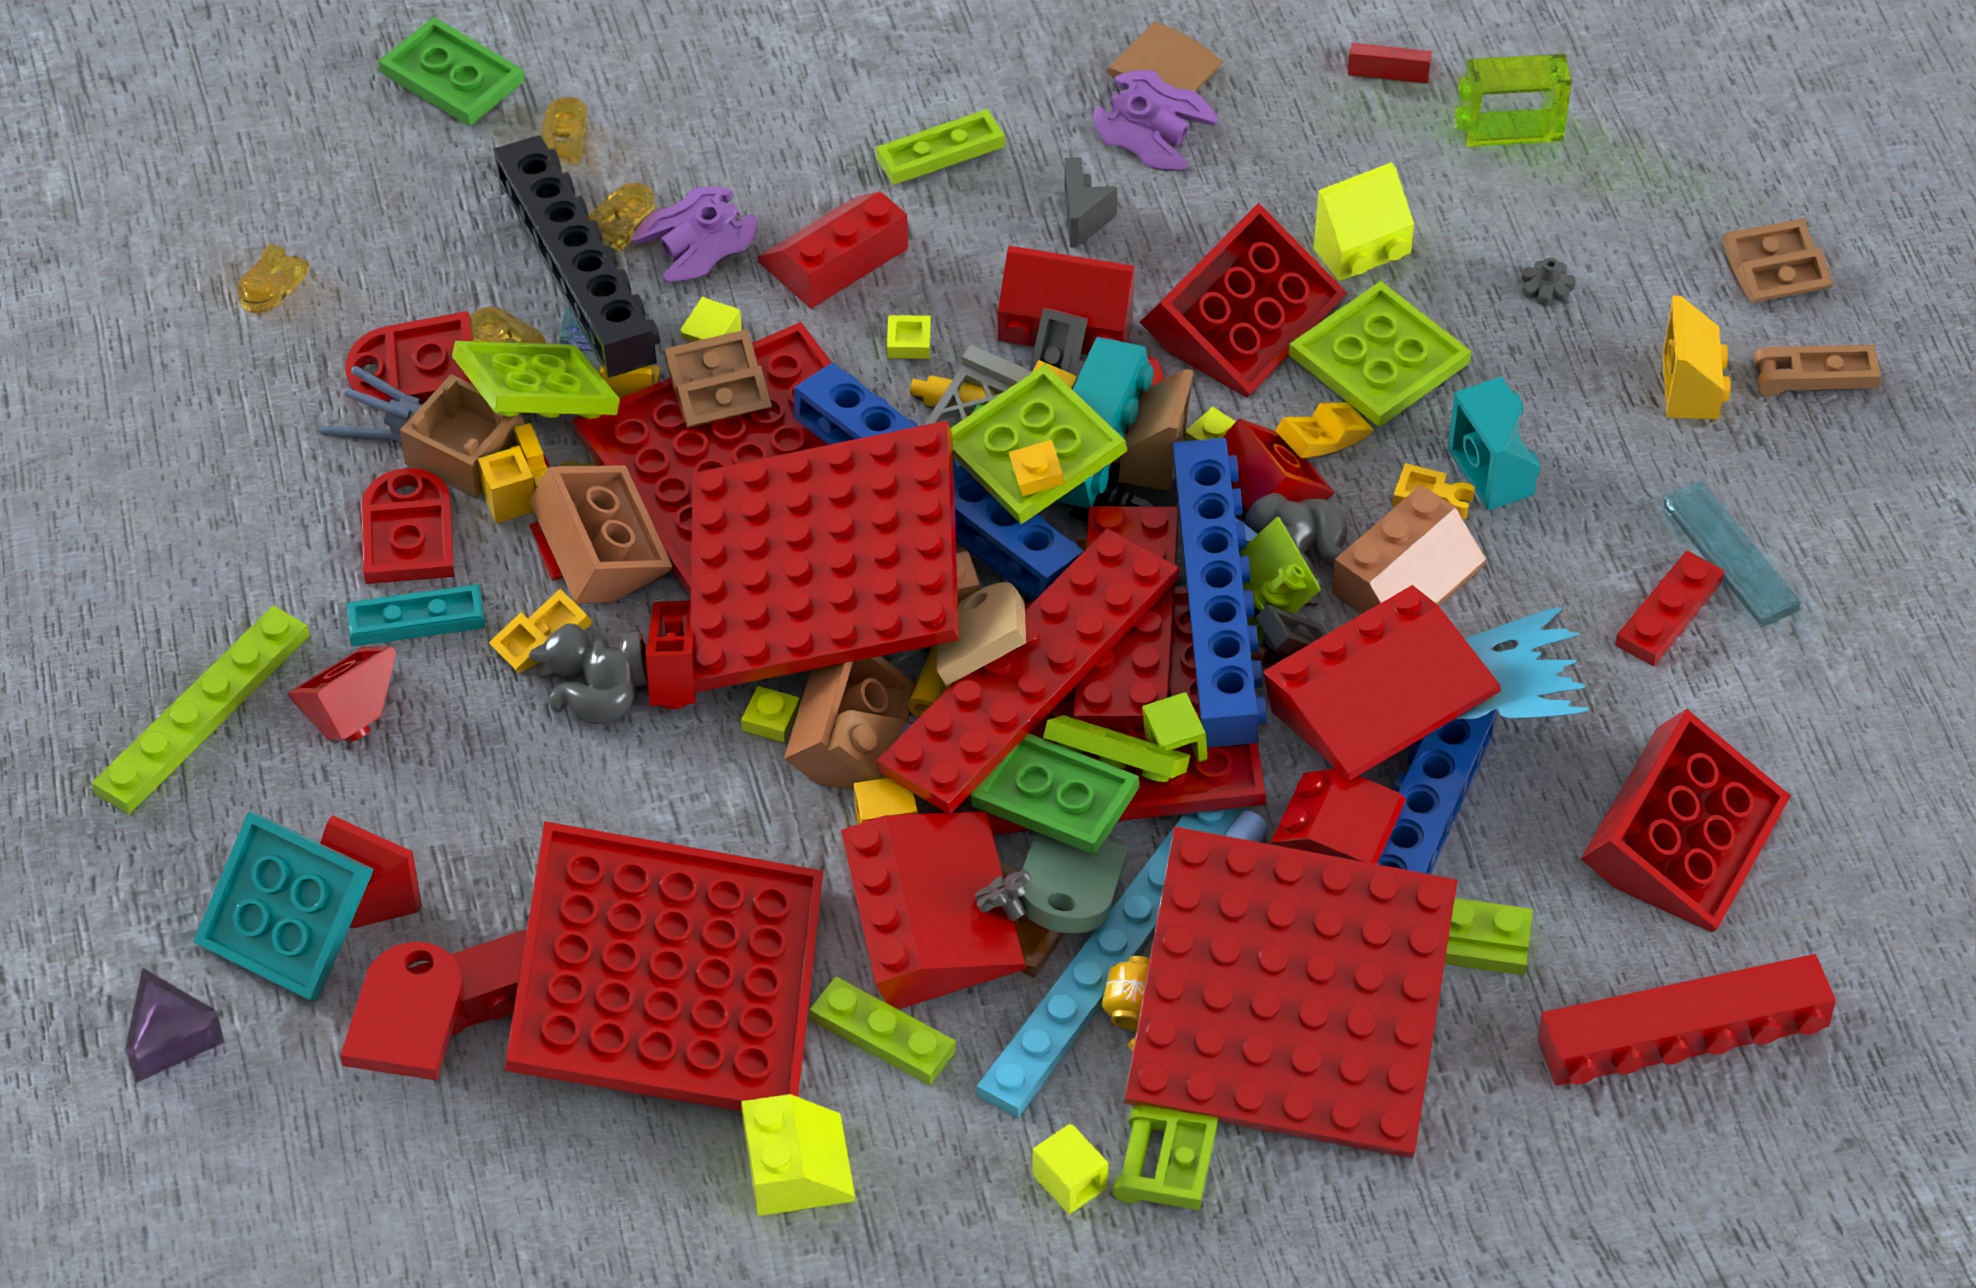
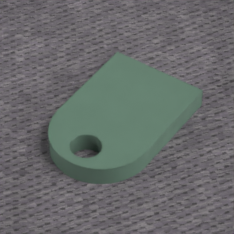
[1018,832,1129,933]

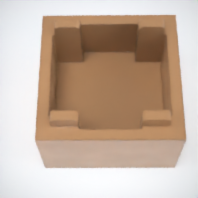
[400,374,524,499]

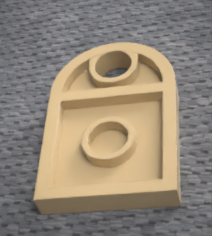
[937,582,1026,686]

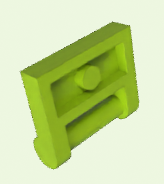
[1112,1105,1218,1211]

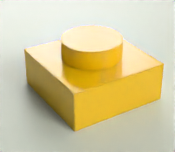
[1009,440,1065,496]

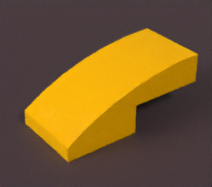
[1275,402,1374,458]
[489,589,593,674]

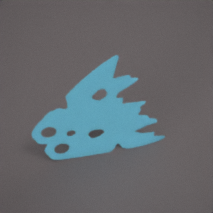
[1455,607,1588,719]

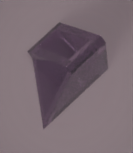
[124,967,224,1083]

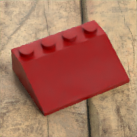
[1139,203,1347,398]
[1263,585,1501,780]
[1580,709,1791,932]
[841,811,1027,1010]

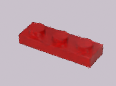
[1615,550,1725,666]

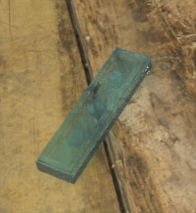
[1663,481,1801,628]

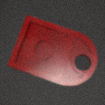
[345,311,474,403]
[362,468,454,584]
[340,942,463,1081]

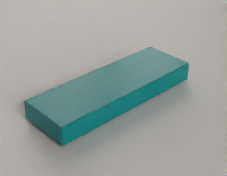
[346,584,486,647]

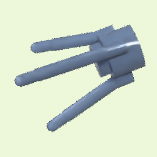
[319,366,422,443]

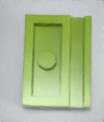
[1445,898,1533,976]

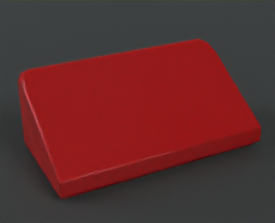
[1347,43,1432,83]

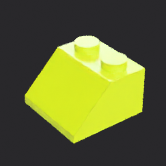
[1314,162,1414,281]
[741,1094,855,1216]

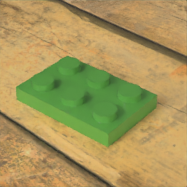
[378,16,525,126]
[971,734,1140,855]

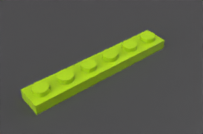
[91,605,310,815]

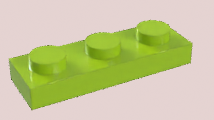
[876,109,1005,185]
[1043,715,1191,782]
[809,976,956,1085]

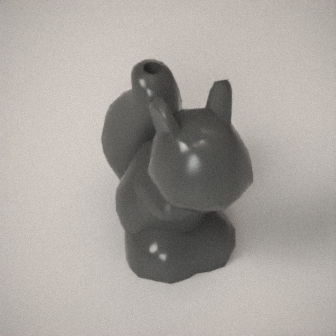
[1245,493,1348,605]
[529,623,648,724]

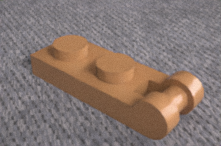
[1753,345,1881,396]

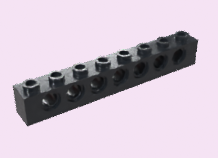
[493,135,660,378]

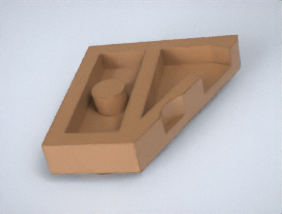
[827,710,914,781]

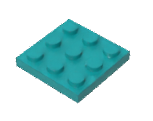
[193,812,374,1001]

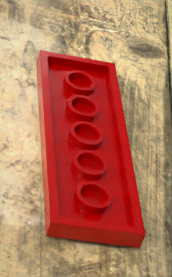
[1073,506,1179,728]

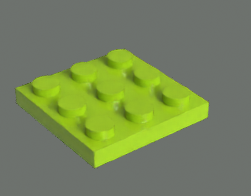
[1289,281,1472,427]
[452,341,620,419]
[951,364,1127,524]

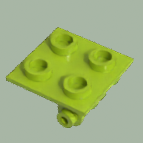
[1239,517,1322,643]

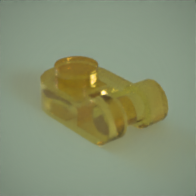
[541,97,588,163]
[589,182,655,251]
[237,243,309,313]
[470,307,546,344]

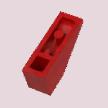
[646,600,697,710]

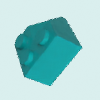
[1447,376,1540,510]

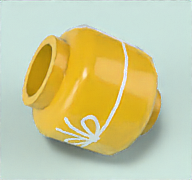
[1102,956,1150,1031]

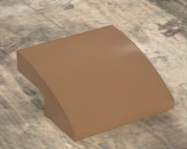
[1106,22,1223,92]
[1722,218,1833,303]
[663,329,772,428]

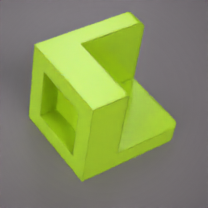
[1142,692,1208,762]

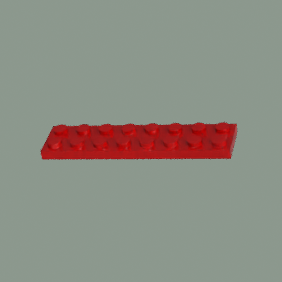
[876,528,1179,815]

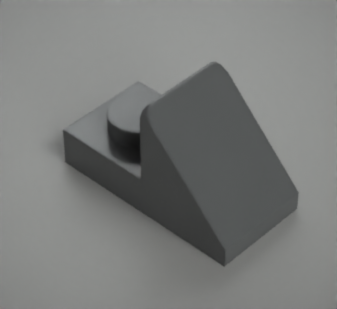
[1064,157,1118,247]
[1030,308,1088,377]
[1256,605,1327,667]

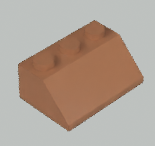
[530,465,673,604]
[1332,484,1486,614]
[784,656,916,790]

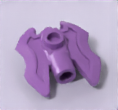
[1093,70,1218,171]
[631,186,757,283]

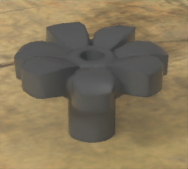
[1521,258,1576,305]
[974,870,1032,921]

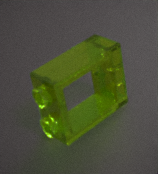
[1455,54,1572,147]

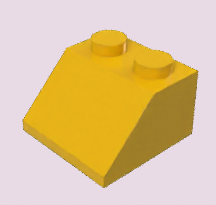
[1662,296,1731,419]

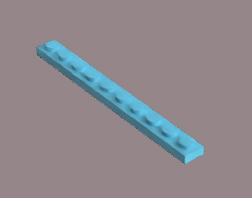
[977,777,1266,1118]

